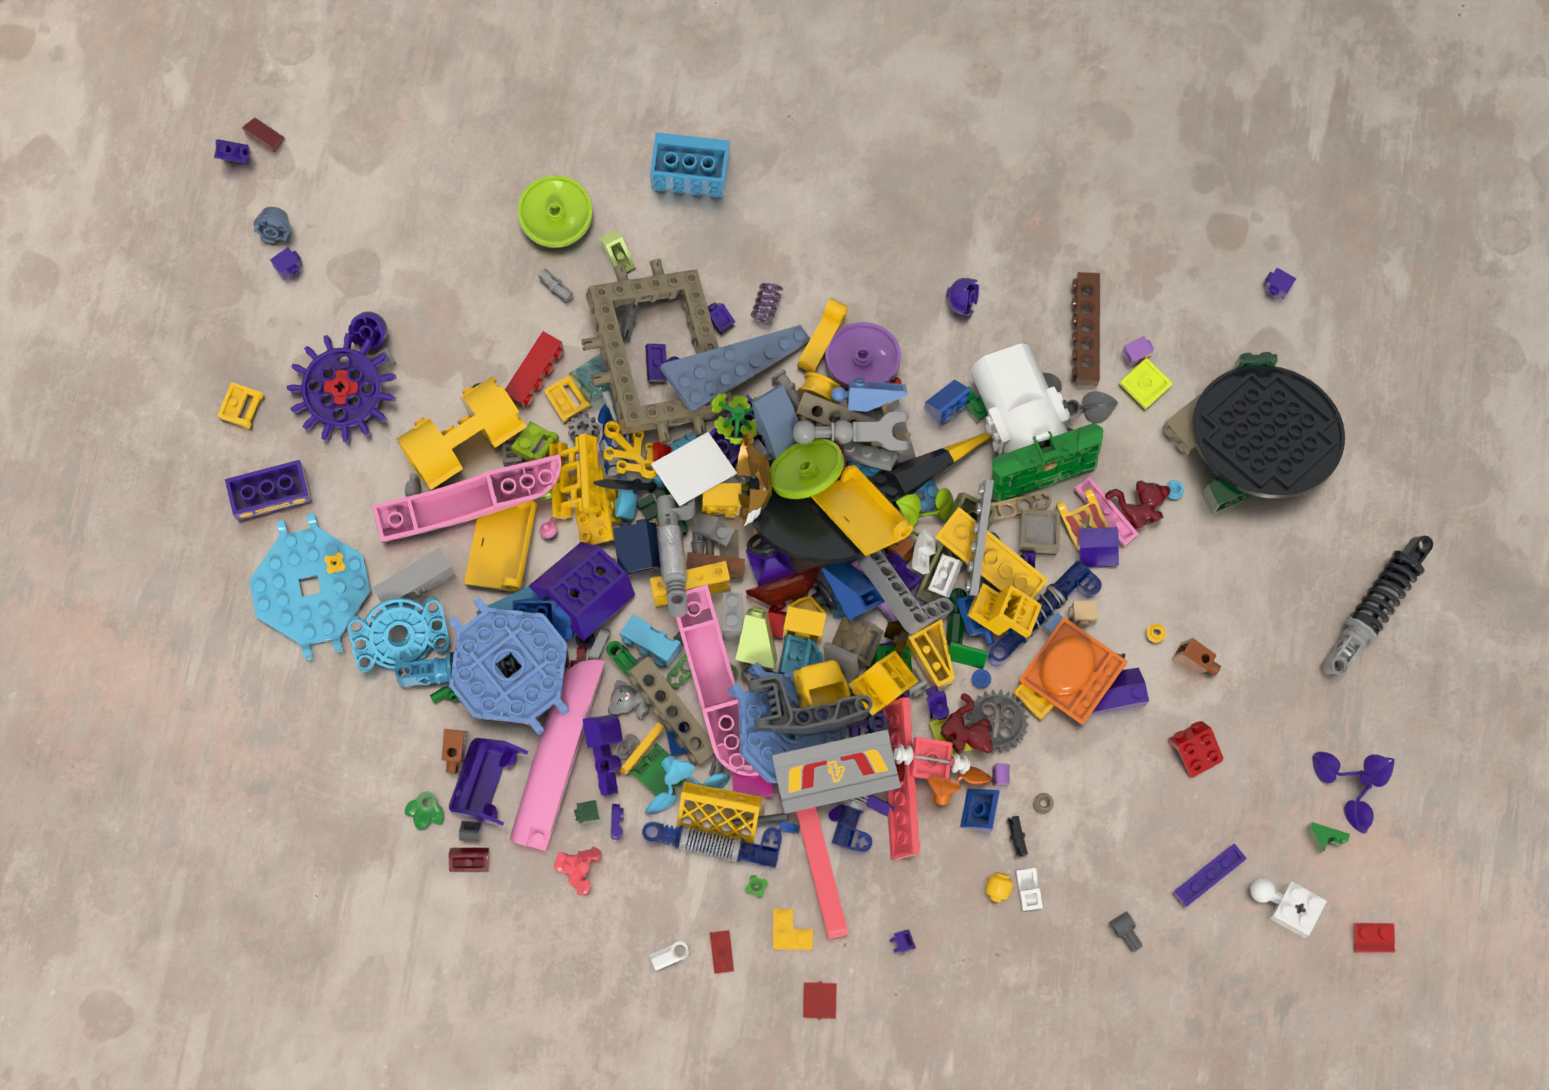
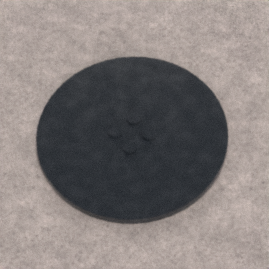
[1192,365,1345,499]
[747,459,900,564]

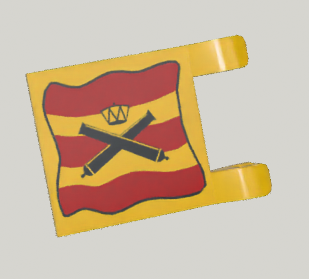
[1057,488,1109,550]

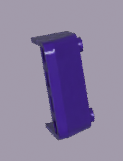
[449,738,529,826]

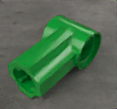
[606,641,638,676]

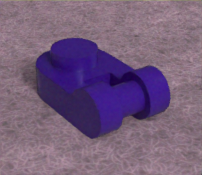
[611,804,624,841]

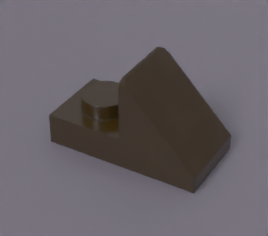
[884,620,910,656]

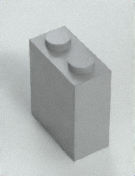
[722,592,743,641]

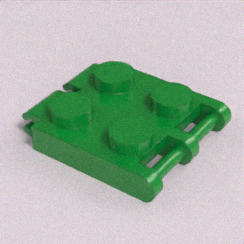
[630,743,686,796]

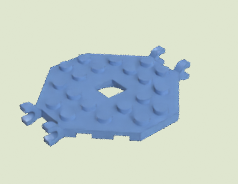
[449,597,569,735]
[727,662,846,783]

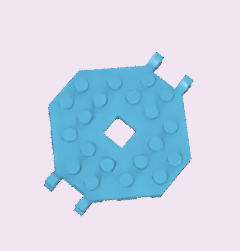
[249,513,371,660]

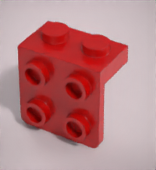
[1169,721,1224,777]

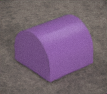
[992,763,1010,786]

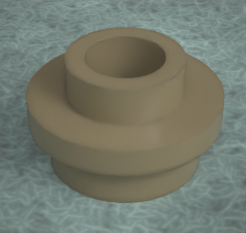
[1034,793,1054,813]

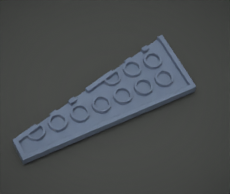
[659,325,810,413]

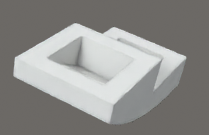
[912,529,936,575]
[1015,867,1043,911]

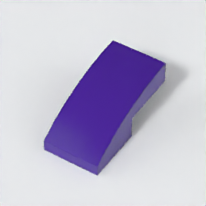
[887,553,921,592]

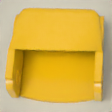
[793,660,851,708]

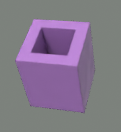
[1122,336,1154,368]

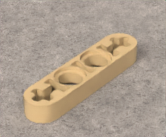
[991,491,1052,523]

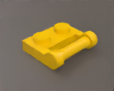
[544,374,592,423]
[217,382,264,429]

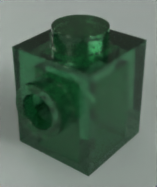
[574,800,601,826]

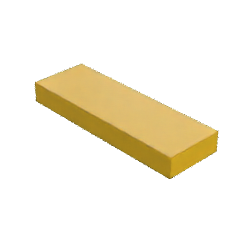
[620,722,663,775]

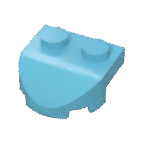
[778,634,823,674]

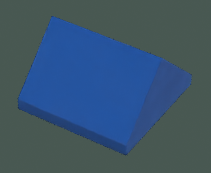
[960,789,1000,833]

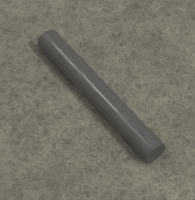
[731,813,789,827]

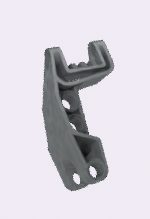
[748,676,873,736]

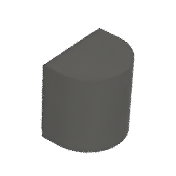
[459,821,481,842]

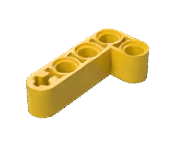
[797,298,848,373]

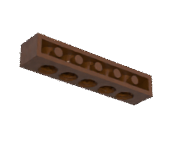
[1072,272,1100,386]

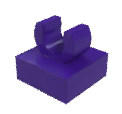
[890,929,916,953]

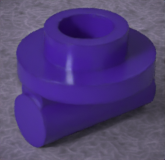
[1020,550,1036,568]

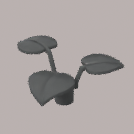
[1042,373,1118,432]

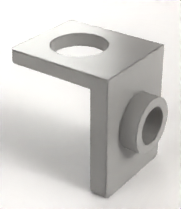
[907,668,928,697]

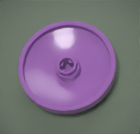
[825,322,901,388]

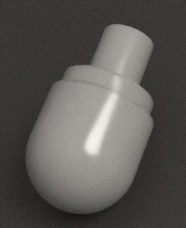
[405,473,421,497]

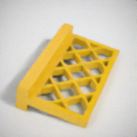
[676,782,762,843]

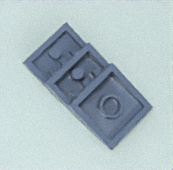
[752,384,799,462]

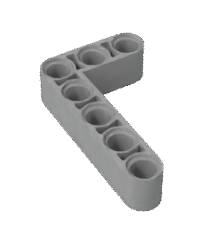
[859,550,954,634]

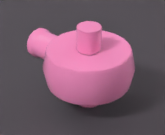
[539,517,557,539]

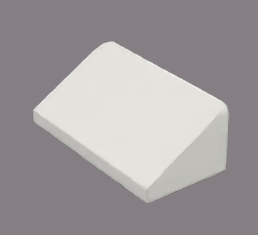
[928,554,963,598]

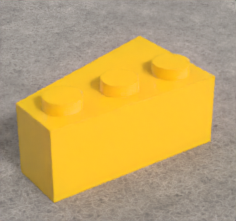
[906,619,955,690]

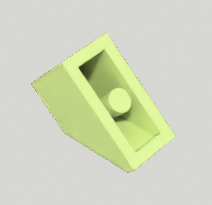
[599,230,636,272]

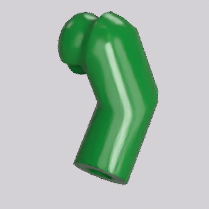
[430,686,459,703]

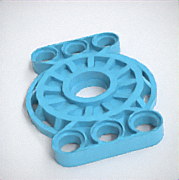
[347,597,450,671]

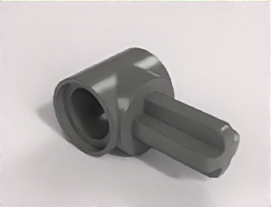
[1109,911,1143,951]

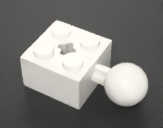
[1250,877,1327,938]

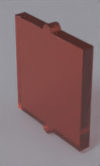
[803,981,837,1020]

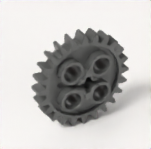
[966,689,1029,753]

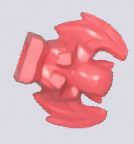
[553,847,602,895]

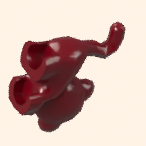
[1105,481,1171,530]
[940,693,993,755]

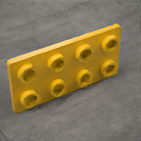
[570,466,622,545]

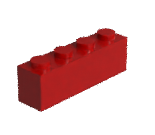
[505,331,564,409]

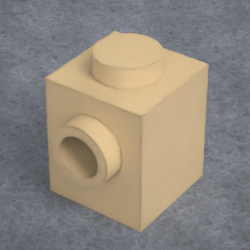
[1069,600,1098,627]

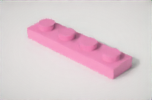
[1074,476,1139,547]

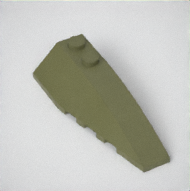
[915,492,998,603]

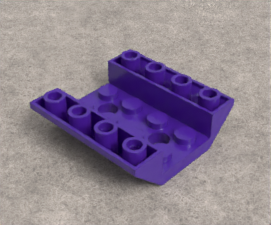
[529,542,635,641]

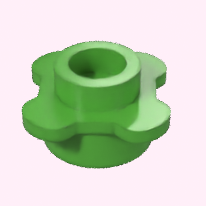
[745,875,768,898]

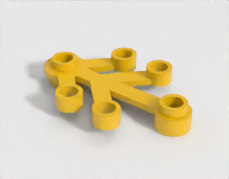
[603,421,657,479]

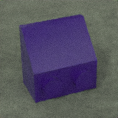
[1079,527,1119,567]

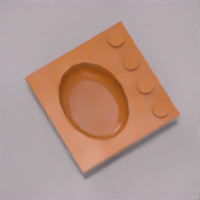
[1019,617,1128,725]

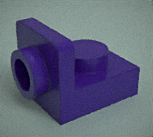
[708,302,735,333]

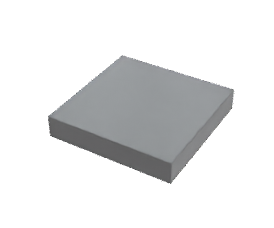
[823,642,859,687]

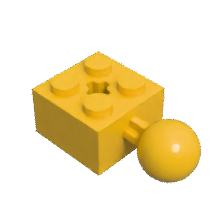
[701,483,742,518]

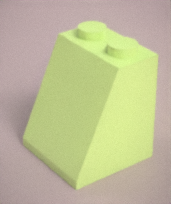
[735,607,777,669]

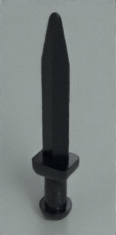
[593,478,657,494]

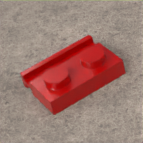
[1353,923,1396,953]

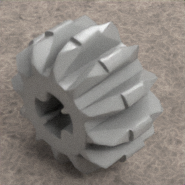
[568,413,600,442]

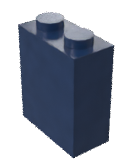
[613,519,661,575]

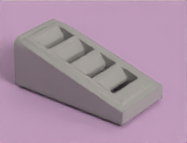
[502,432,523,467]

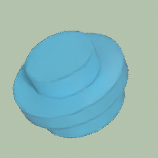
[1166,480,1184,499]

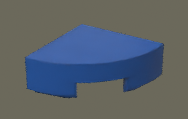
[779,821,800,834]

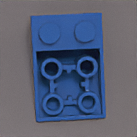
[822,562,885,620]
[513,595,575,639]

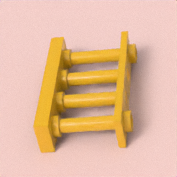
[650,561,731,608]

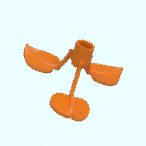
[928,766,993,805]

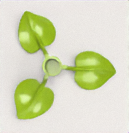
[896,488,954,558]

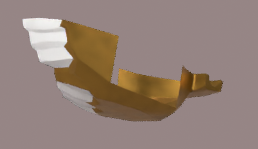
[737,432,772,526]

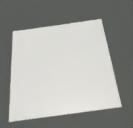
[651,432,737,506]

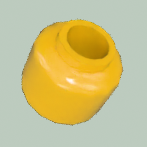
[985,872,1013,903]

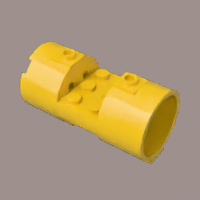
[396,376,527,490]

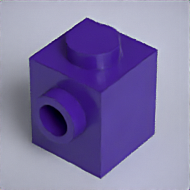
[270,247,302,280]
[1264,267,1297,300]

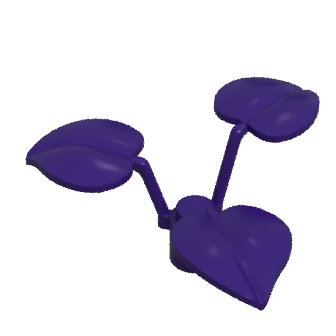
[1313,751,1395,833]

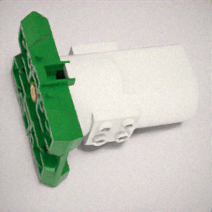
[971,343,1104,502]

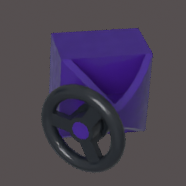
[746,533,795,591]

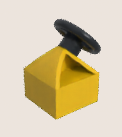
[783,579,837,644]

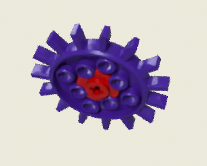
[287,333,397,443]

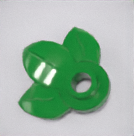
[405,791,443,830]

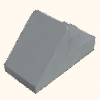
[692,513,735,548]

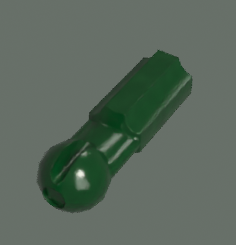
[946,588,967,645]

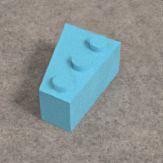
[620,614,681,669]

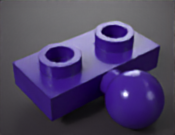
[645,343,680,382]

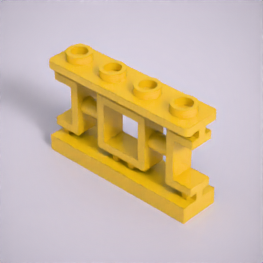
[549,433,601,520]

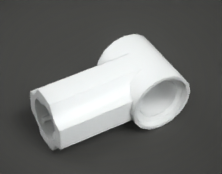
[649,941,690,971]

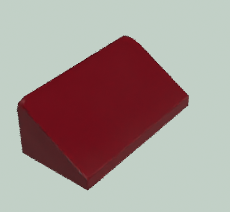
[242,118,285,152]
[448,847,489,872]

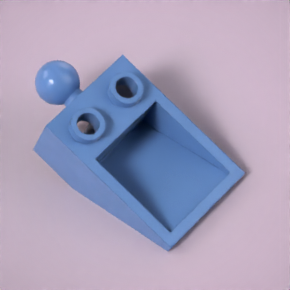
[831,378,907,411]

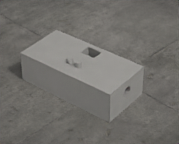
[373,548,456,607]

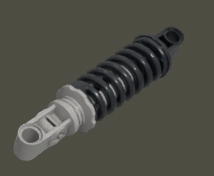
[1324,535,1433,674]

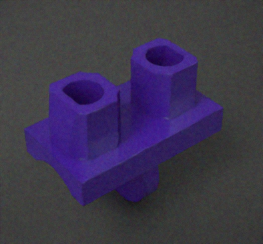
[214,139,250,164]
[925,685,949,720]

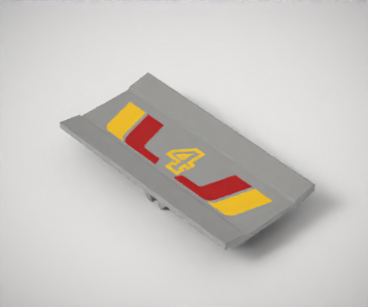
[772,730,901,814]

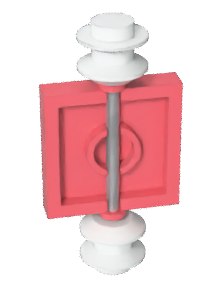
[893,737,970,779]

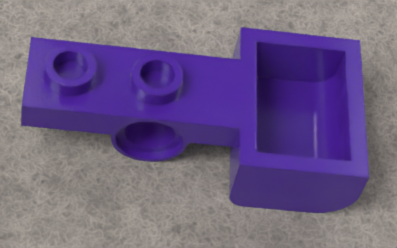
[582,715,623,796]

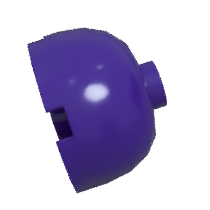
[946,278,979,316]
[348,311,388,350]

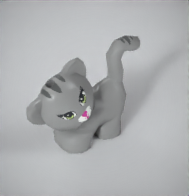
[608,657,663,720]

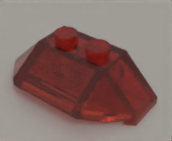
[745,566,820,611]

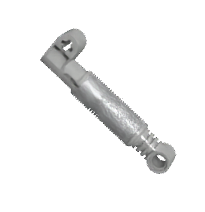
[656,494,696,617]

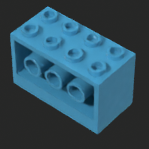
[650,132,730,197]

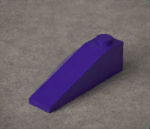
[1070,667,1149,718]

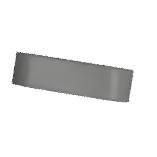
[588,627,611,660]

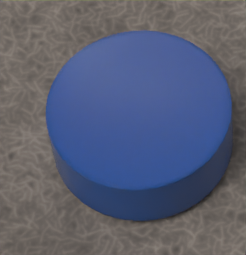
[971,669,991,689]

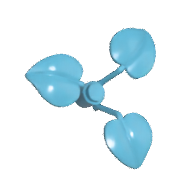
[645,756,730,814]

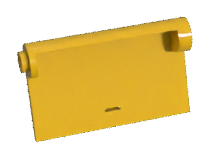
[811,465,913,556]
[464,500,537,592]

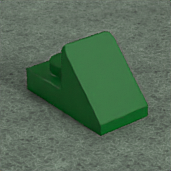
[1307,822,1350,853]

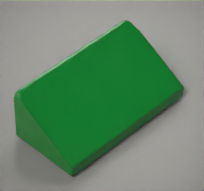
[948,642,988,669]

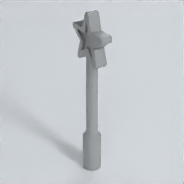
[602,390,634,451]

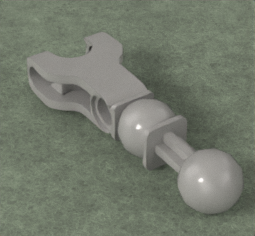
[792,412,909,451]

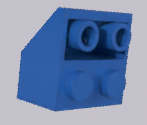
[924,379,971,424]

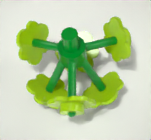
[712,393,758,445]

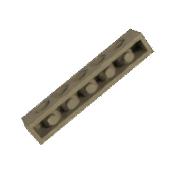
[795,392,911,456]
[626,656,714,765]

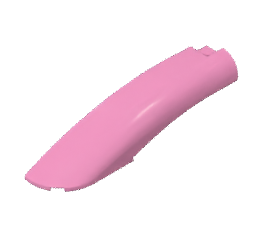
[372,454,561,543]
[676,585,759,776]
[509,660,605,851]

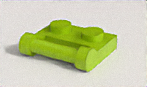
[510,421,559,461]

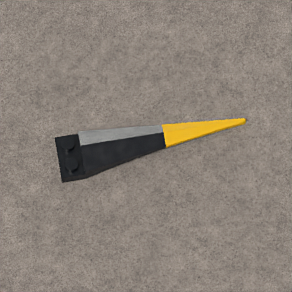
[868,432,992,506]

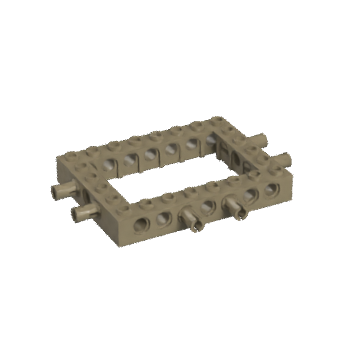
[581,259,733,444]

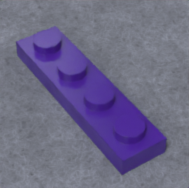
[1173,843,1247,908]

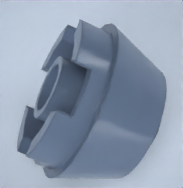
[253,207,291,243]

